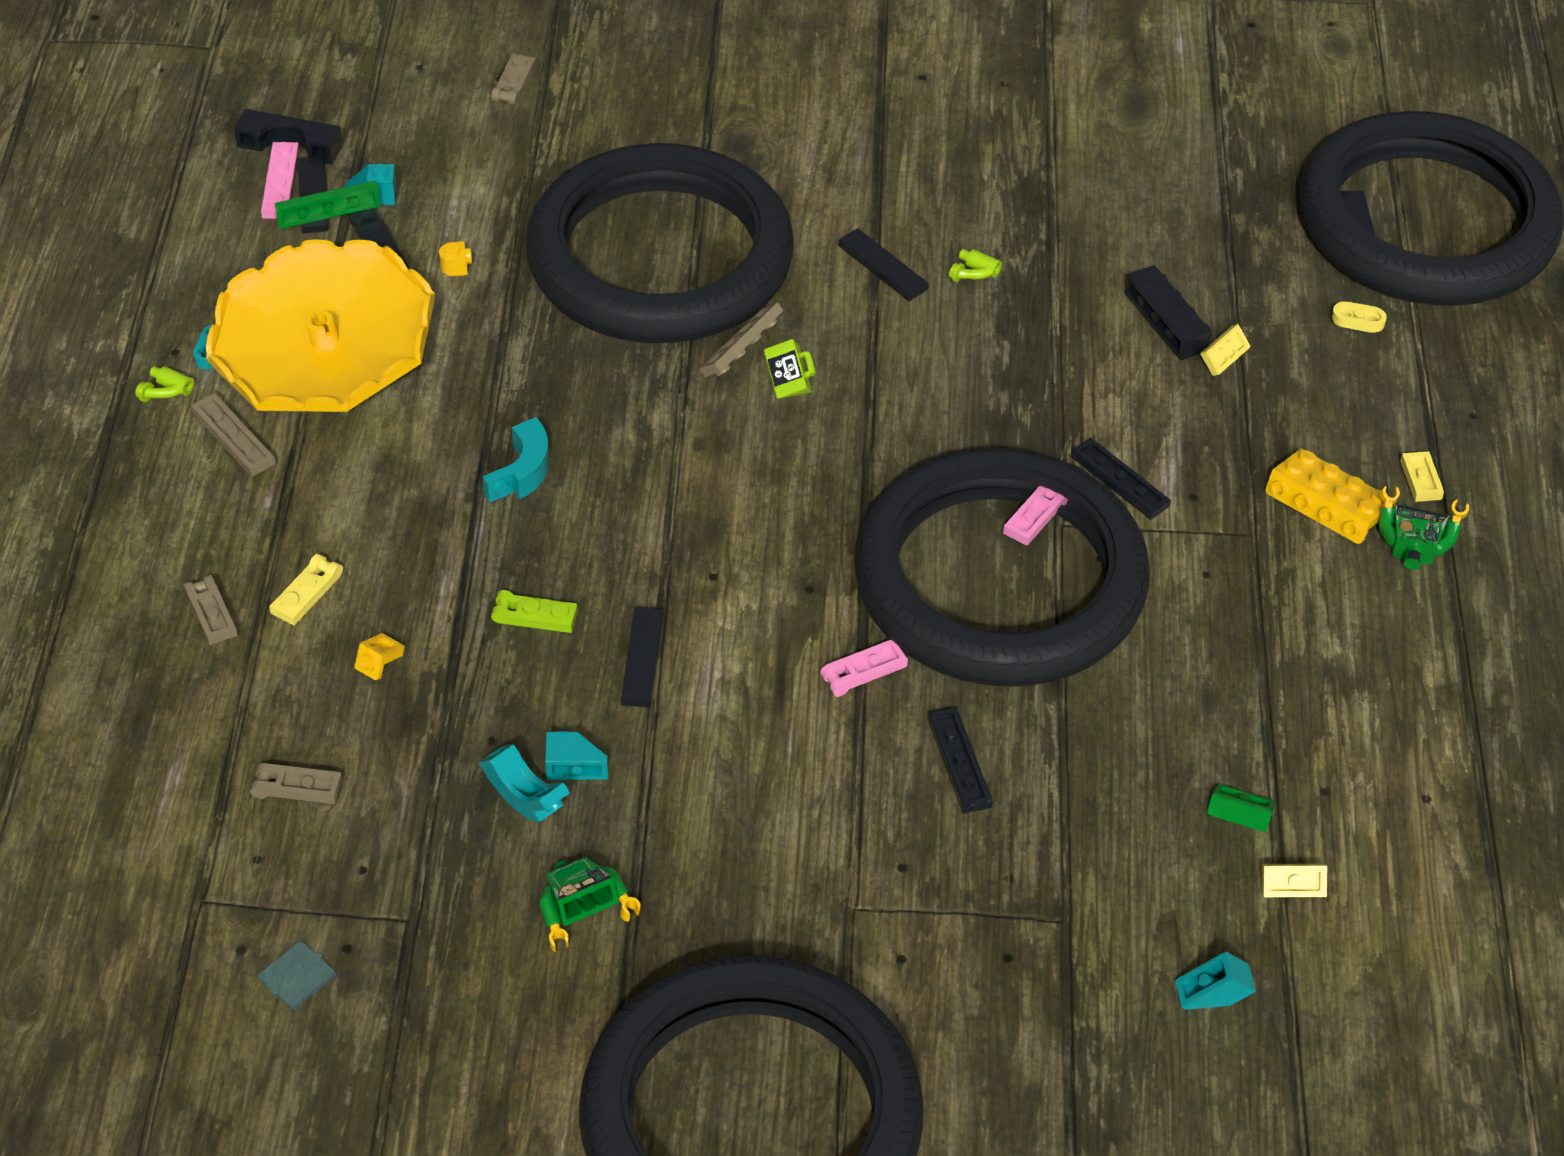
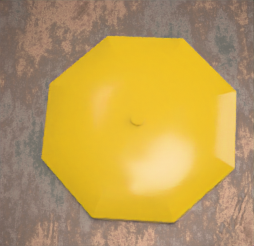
[206,239,435,412]

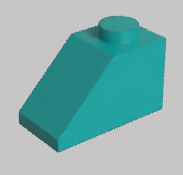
[345,164,397,205]
[545,731,608,780]
[1175,952,1256,1010]

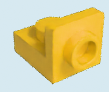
[355,633,405,680]

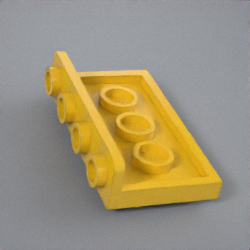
[1266,449,1397,544]

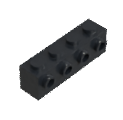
[1125,265,1212,361]

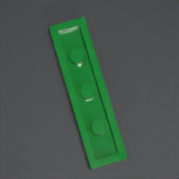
[274,180,380,230]

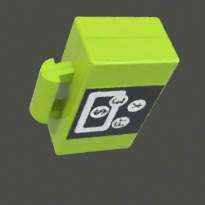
[764,339,816,399]

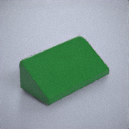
[1207,784,1276,832]

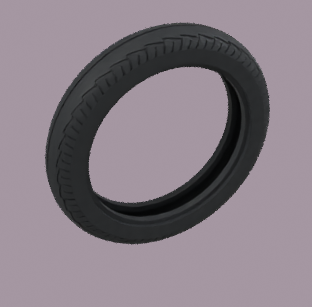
[1299,111,1564,306]
[526,143,794,343]
[854,448,1150,687]
[579,956,924,1156]

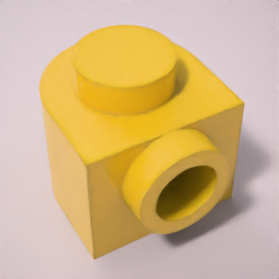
[439,241,472,276]

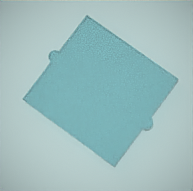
[257,941,336,1011]

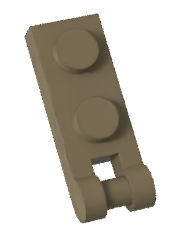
[491,54,536,106]
[183,575,238,645]
[250,763,342,804]

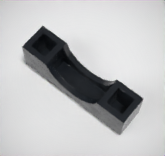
[234,109,343,165]

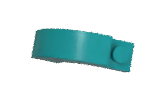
[482,417,549,503]
[478,744,570,822]

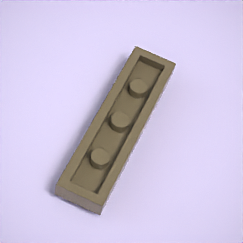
[699,302,783,377]
[191,393,276,477]

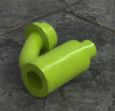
[949,249,1002,283]
[135,366,194,402]

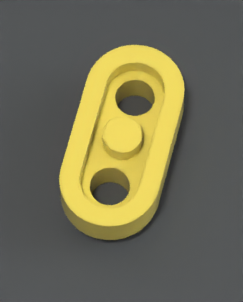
[1332,301,1387,333]

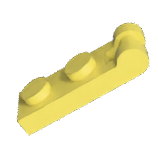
[269,553,343,625]

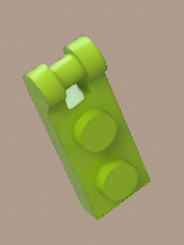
[491,590,578,633]

